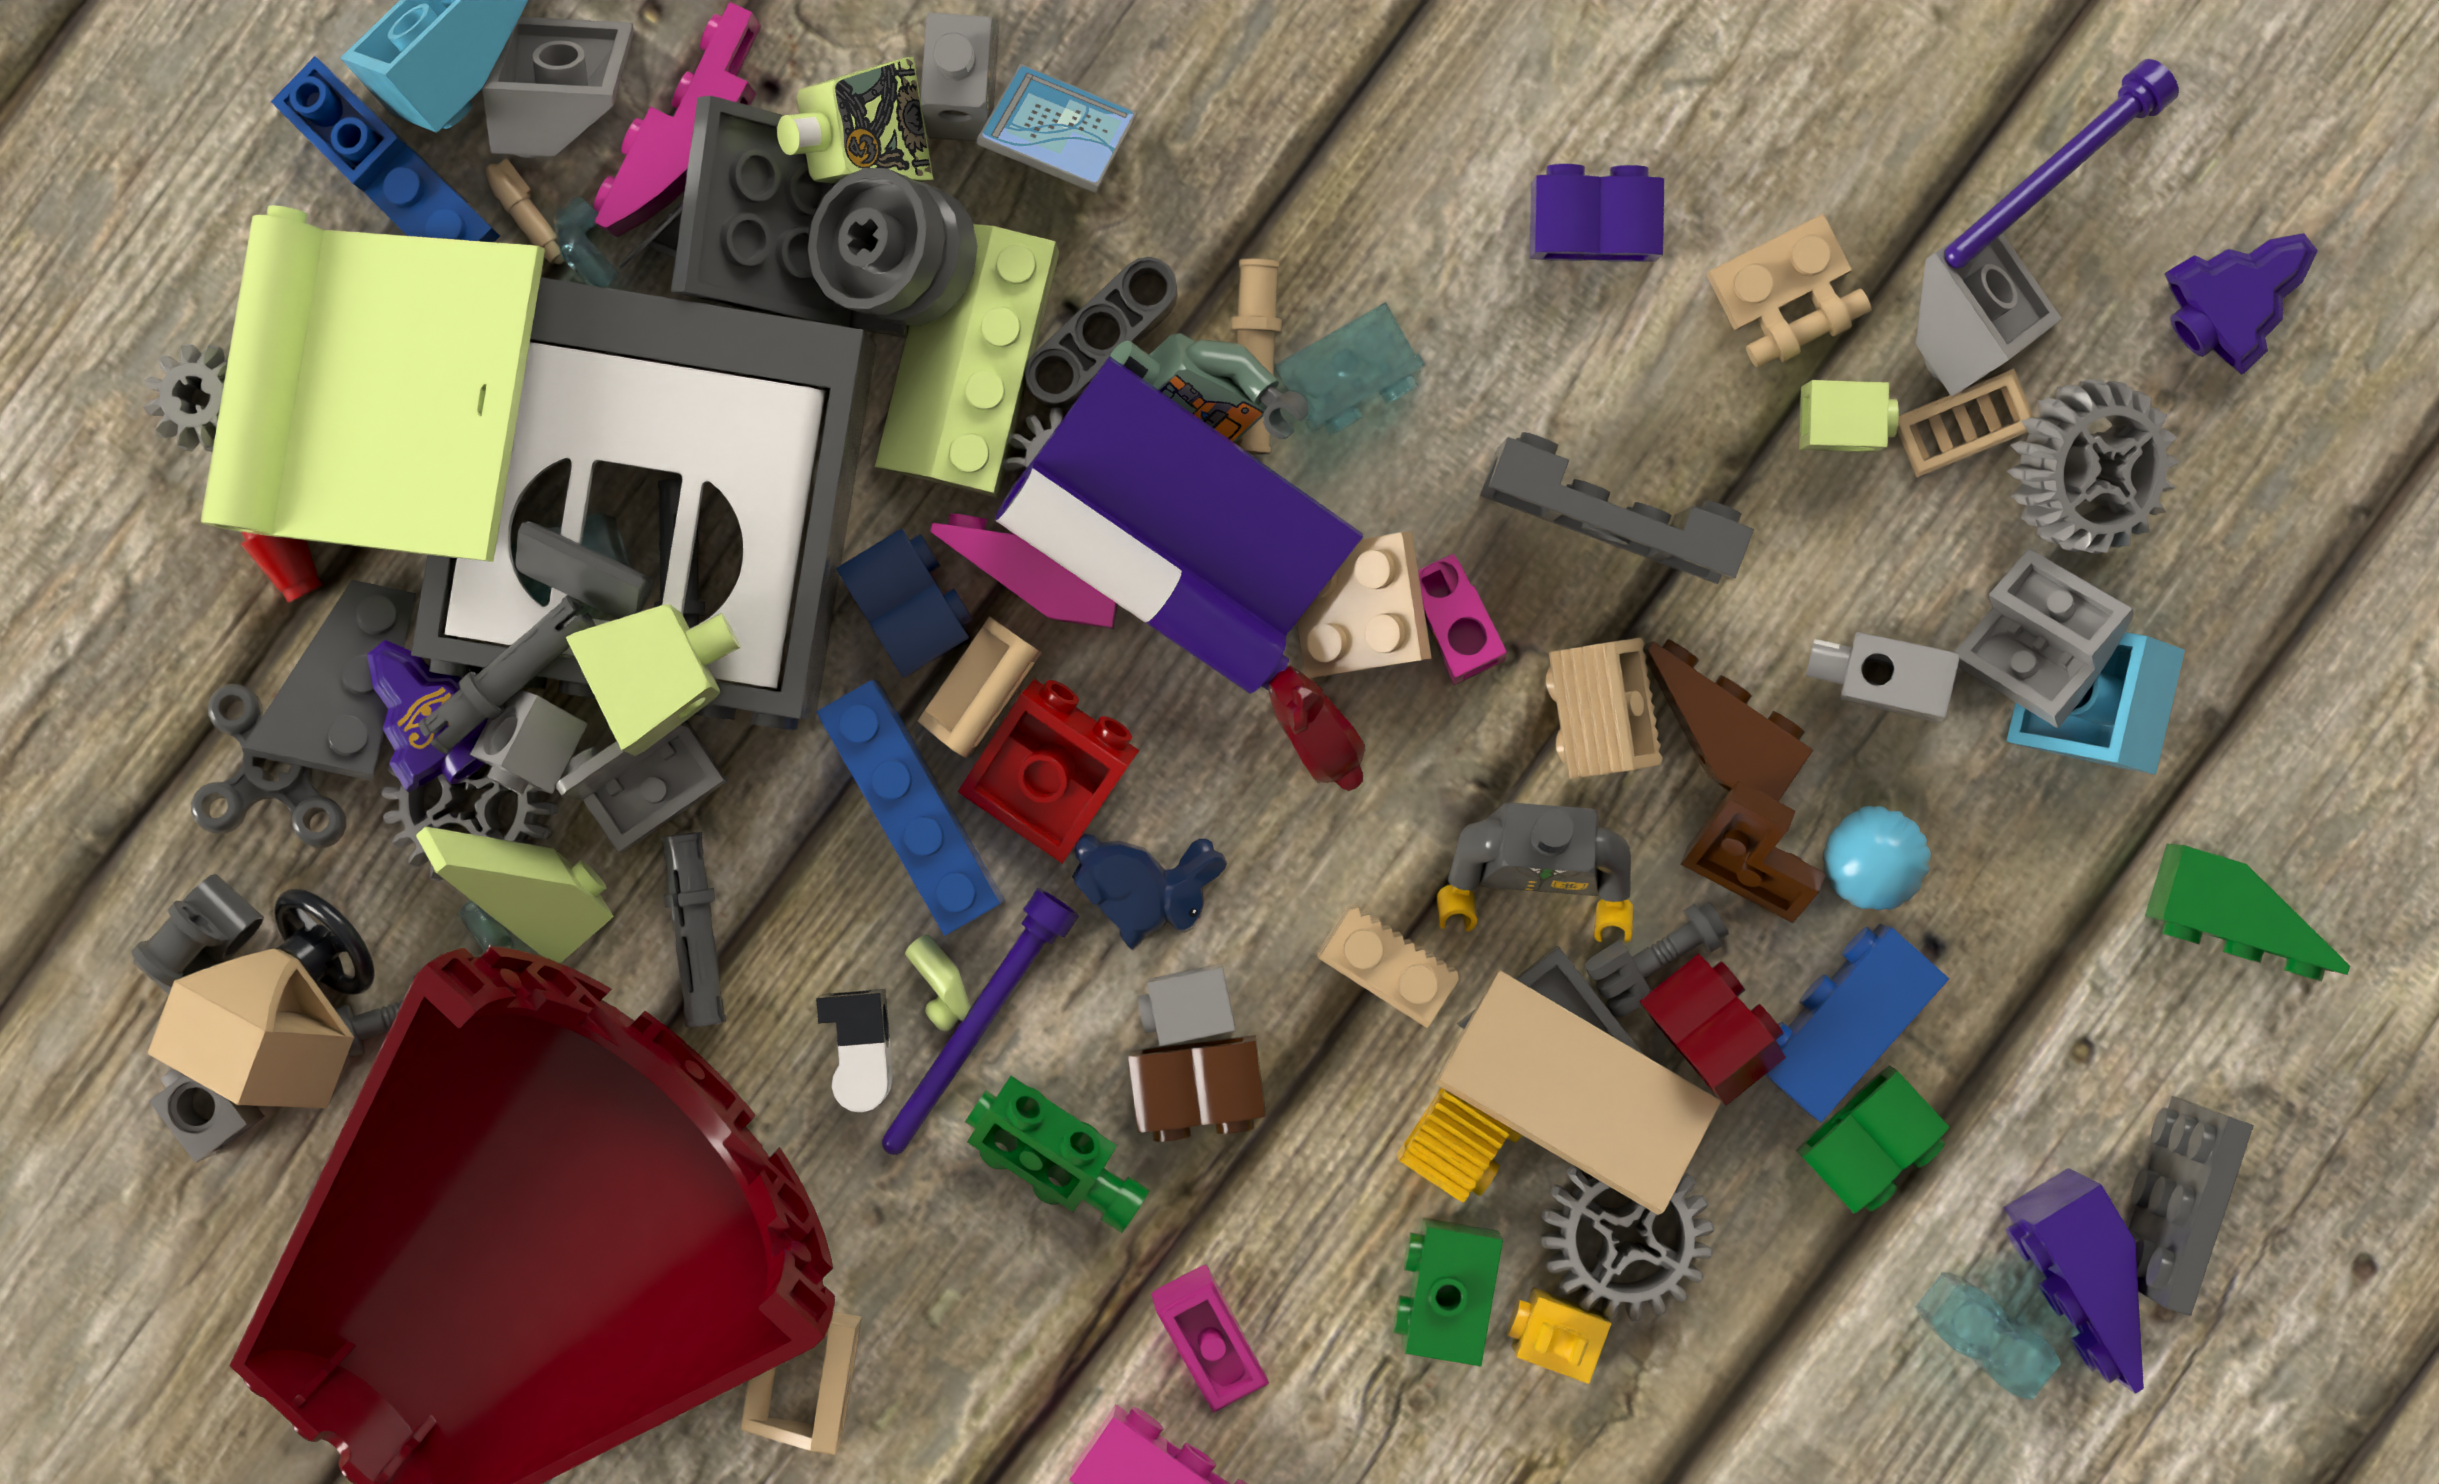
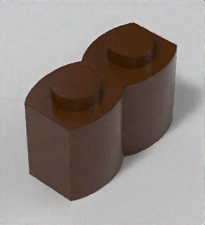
[1128,1035,1266,1142]

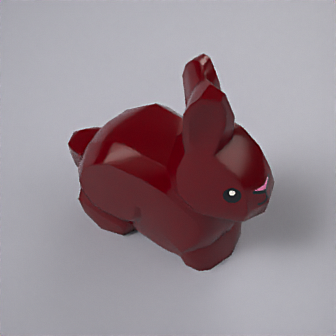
[1268,665,1366,791]

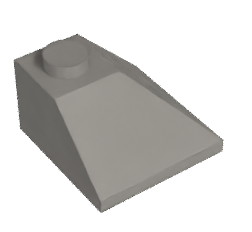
[482,17,634,158]
[1915,233,2062,396]

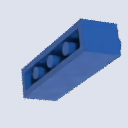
[816,680,1005,936]

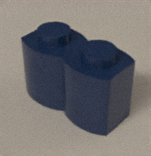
[836,528,974,678]

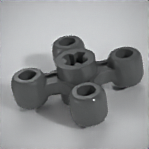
[191,684,347,848]

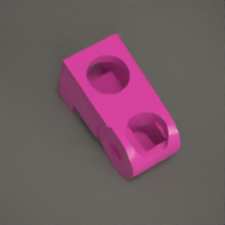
[1418,553,1507,686]

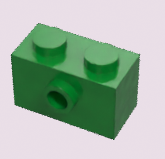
[1393,1218,1503,1367]

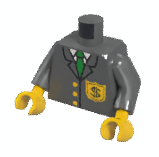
[1437,803,1634,943]

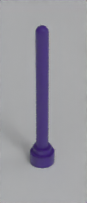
[1944,59,2179,269]
[882,888,1079,1155]

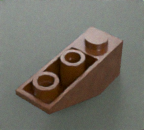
[1643,639,1813,802]

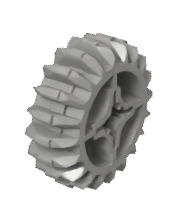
[2007,379,2180,554]
[382,765,558,881]
[1540,1165,1714,1321]

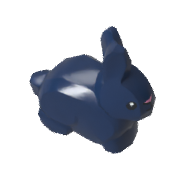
[1072,834,1227,951]

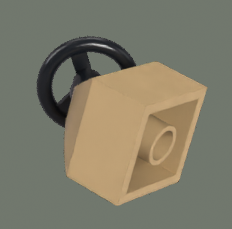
[147,889,375,1108]

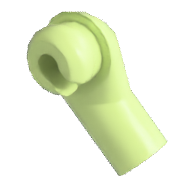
[905,934,971,1031]

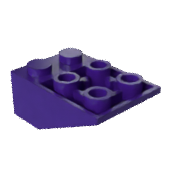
[2004,1168,2144,1394]

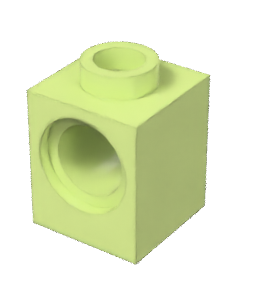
[1799,380,1899,452]

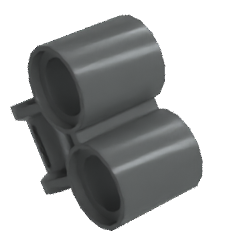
[132,874,264,995]

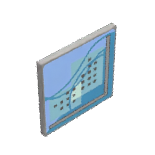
[976,64,1137,193]

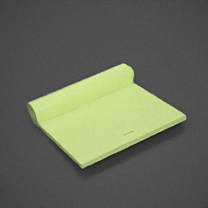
[201,205,545,562]

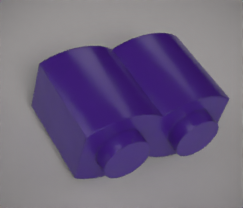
[1530,164,1664,262]

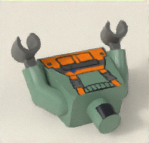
[1110,333,1309,443]

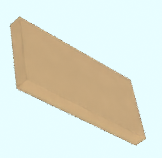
[1435,970,1721,1215]

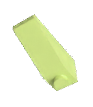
[416,826,614,963]

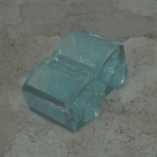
[1915,1272,2061,1400]

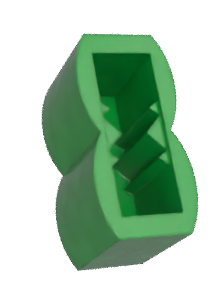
[1796,1065,1950,1214]

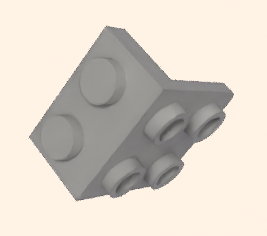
[555,720,728,853]

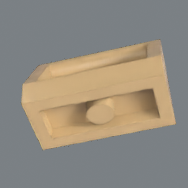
[918,616,1043,758]
[741,1312,862,1455]

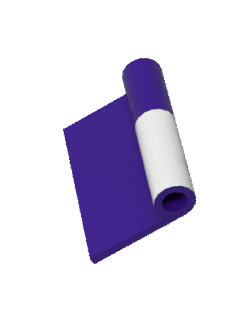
[995,356,1363,694]

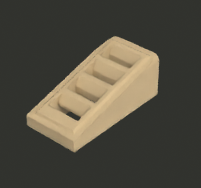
[1897,367,2034,477]

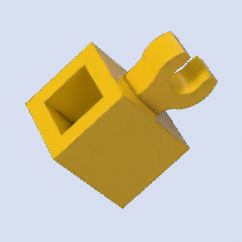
[1506,1287,1611,1384]

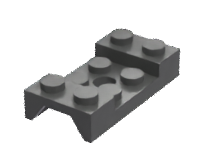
[1480,432,1754,584]

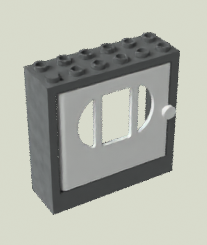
[411,277,877,730]

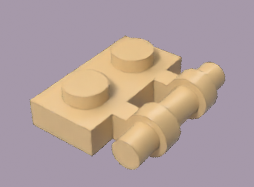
[1706,213,1872,368]

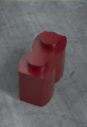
[1639,953,1786,1106]

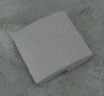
[1955,548,2134,728]

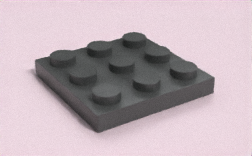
[671,95,852,327]
[2128,1096,2254,1316]

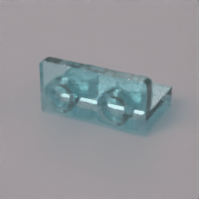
[1274,302,1425,436]

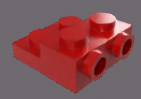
[957,678,1140,864]

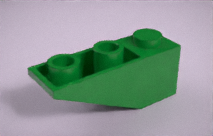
[2145,843,2350,982]

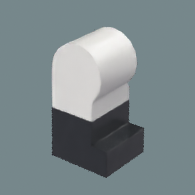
[816,989,893,1113]

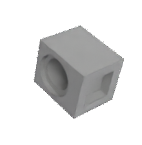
[470,690,588,795]
[1138,963,1236,1046]
[149,1069,265,1163]

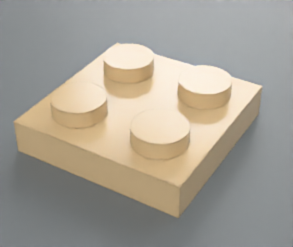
[1297,532,1432,678]

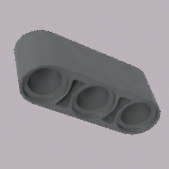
[1025,257,1178,409]

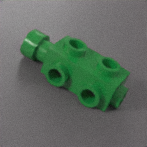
[965,1075,1150,1233]

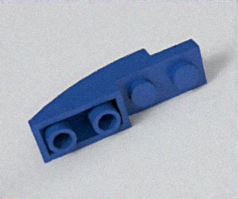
[271,56,500,242]

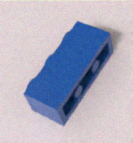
[1764,924,1950,1123]

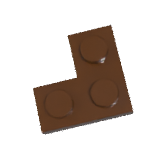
[1680,781,1826,923]

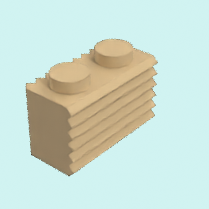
[1546,638,1663,779]
[1317,904,1459,1028]

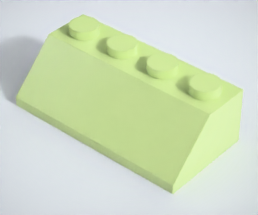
[875,224,1059,498]

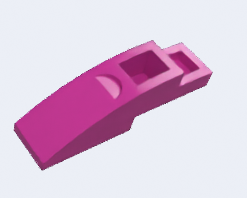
[593,1,761,237]

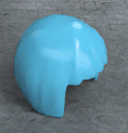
[1823,806,1931,910]

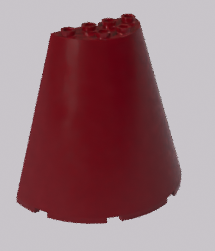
[229,946,835,1484]

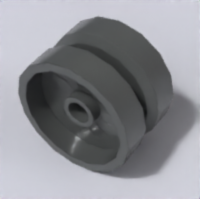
[808,168,978,326]

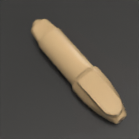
[485,158,565,264]

